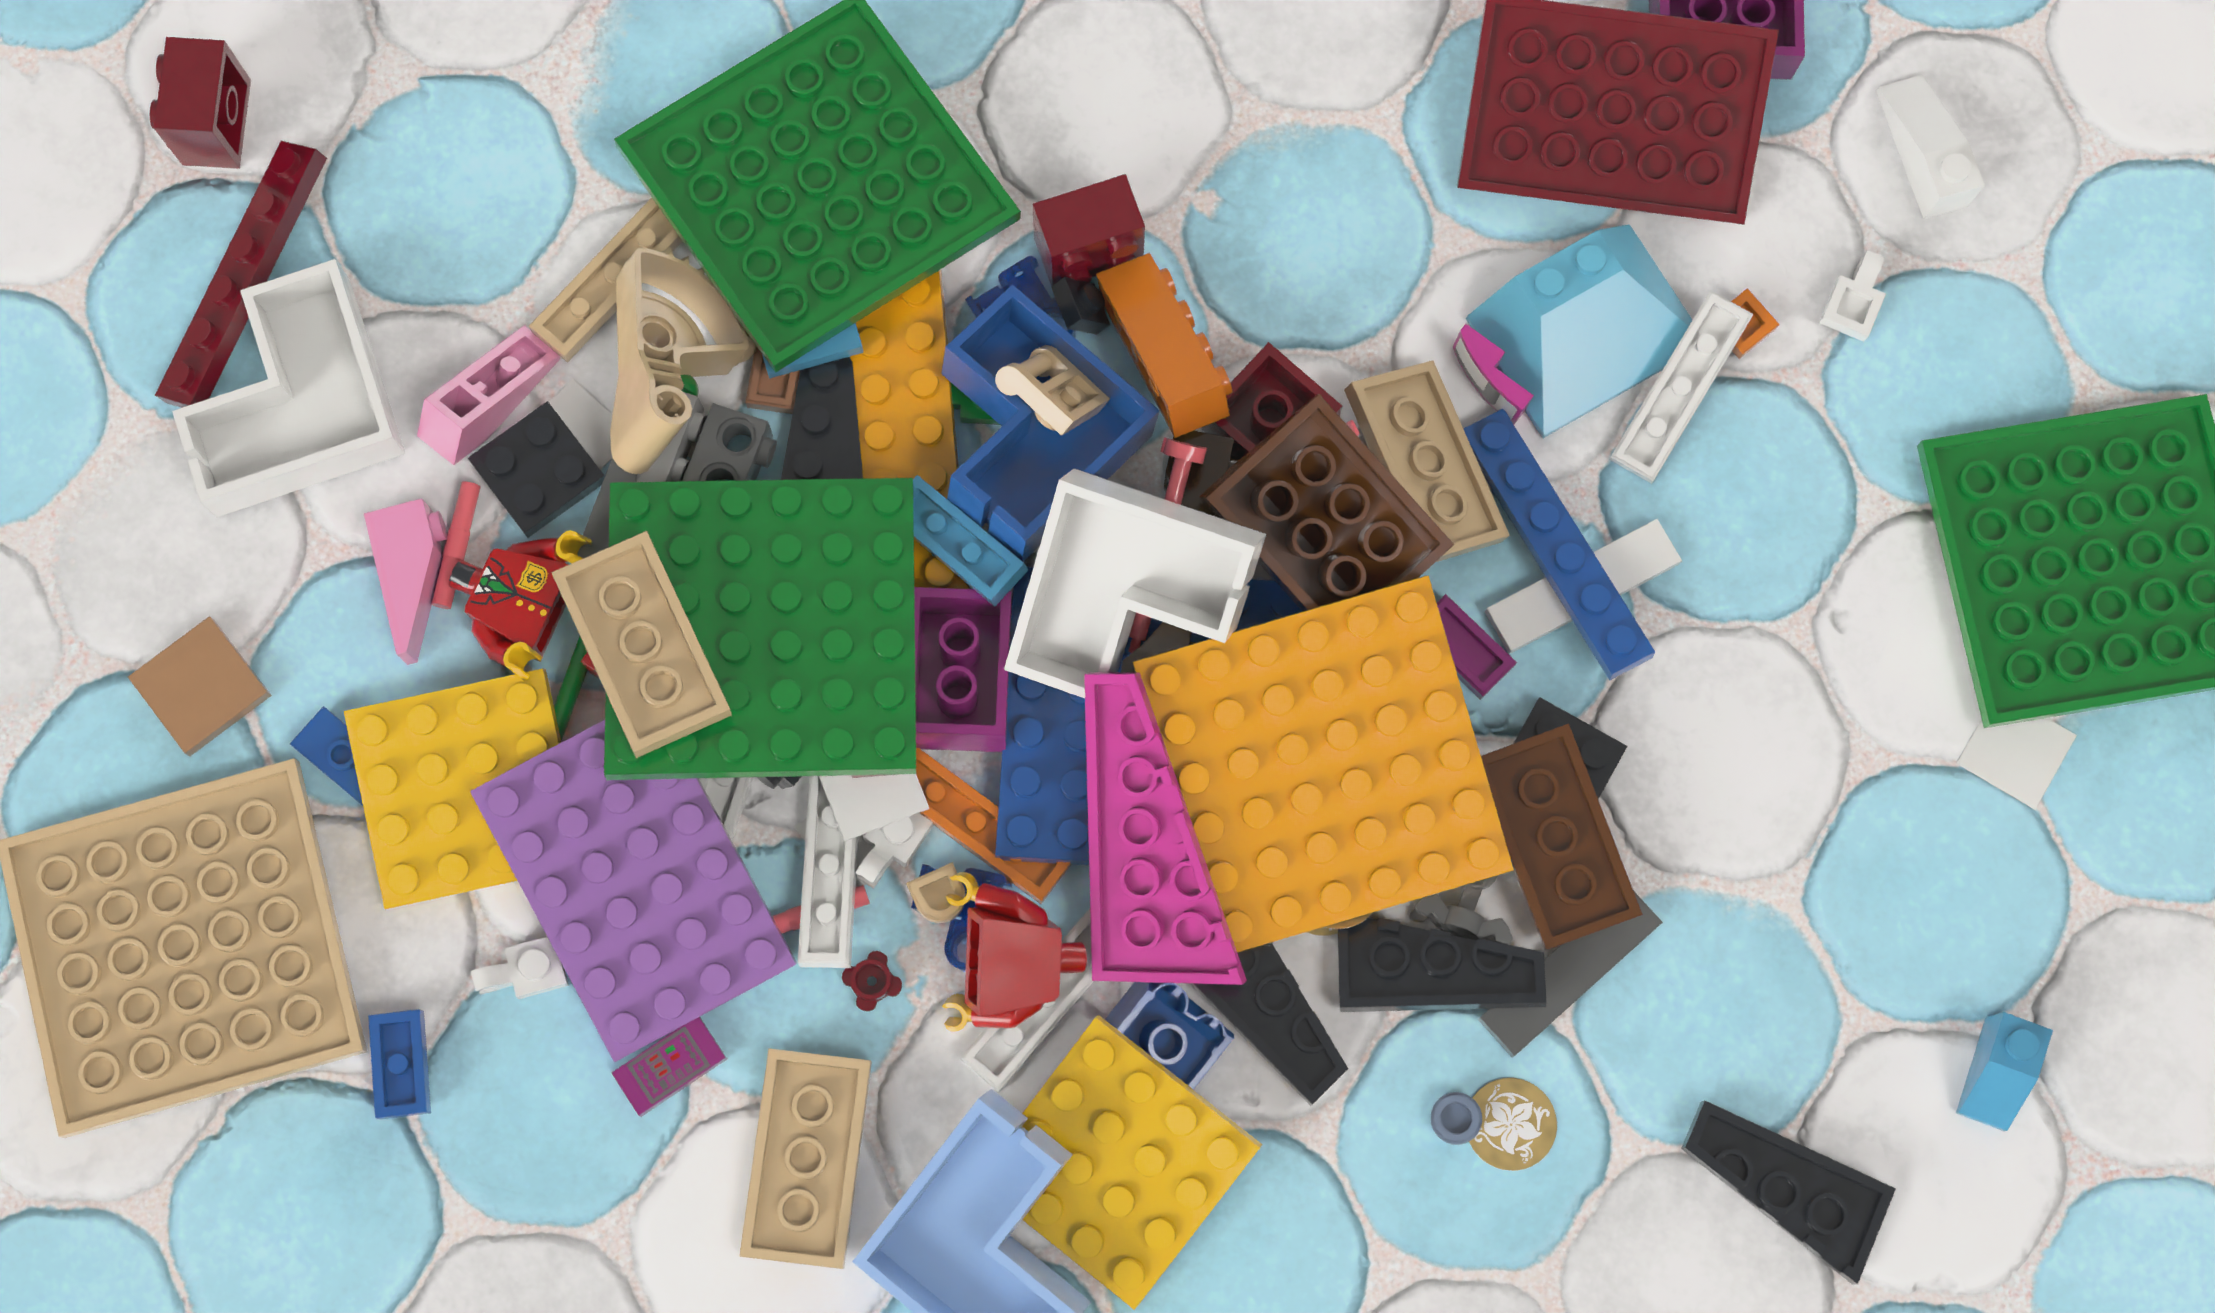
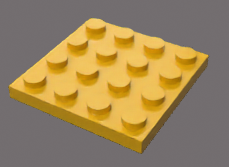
[344,668,561,909]
[1022,1015,1262,1310]

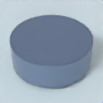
[1431,1092,1482,1145]

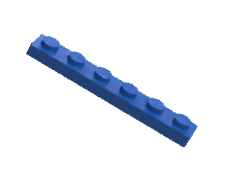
[1463,409,1655,681]

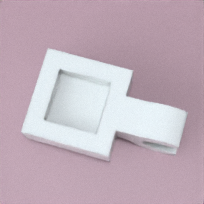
[1819,250,1886,342]
[856,813,933,889]
[471,936,569,999]

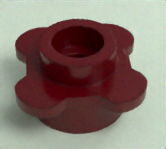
[842,951,902,1012]

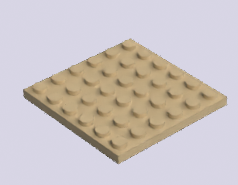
[0,758,367,1138]

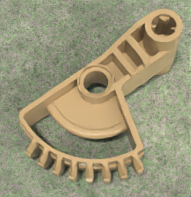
[610,247,757,474]

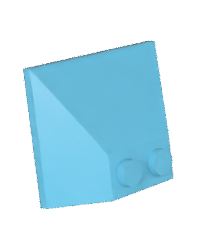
[1466,224,1692,438]

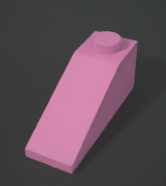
[417,325,560,465]
[364,498,447,665]

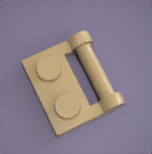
[995,345,1110,436]

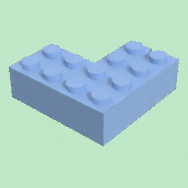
[852,1089,1091,1313]

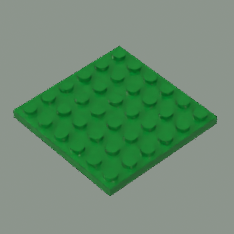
[614,0,1021,373]
[1917,394,2215,728]
[604,478,917,780]

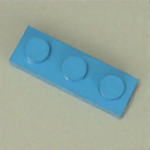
[913,475,1028,607]

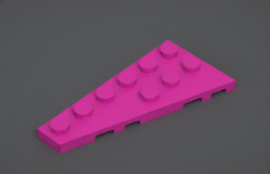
[1084,672,1247,985]

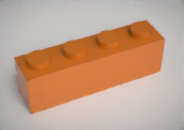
[1096,253,1232,438]

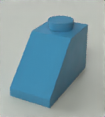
[1956,1012,2053,1132]

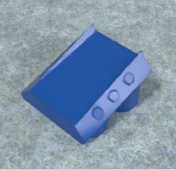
[1105,982,1234,1090]

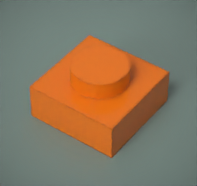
[1731,288,1779,359]

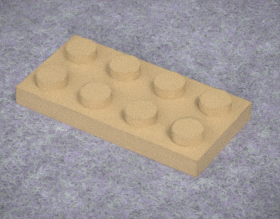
[1344,360,1510,562]
[552,531,732,758]
[739,1048,872,1269]

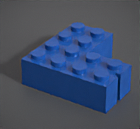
[941,284,1160,562]

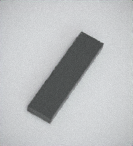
[1478,890,1663,1057]

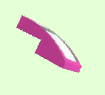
[1452,324,1534,425]

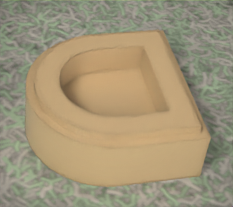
[906,862,965,923]

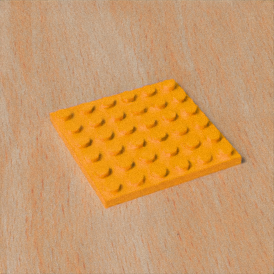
[1132,575,1514,952]

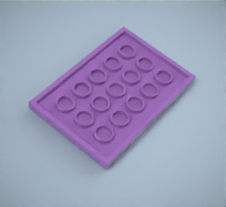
[470,720,797,1063]

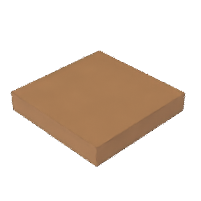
[128,616,272,756]

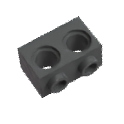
[682,403,777,481]

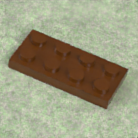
[1481,724,1643,950]

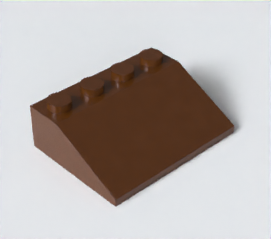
[1199,394,1454,612]

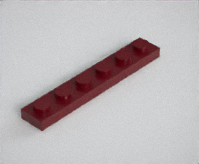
[155,141,327,408]

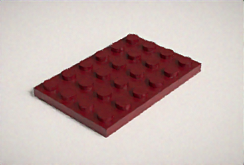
[1457,0,1779,225]

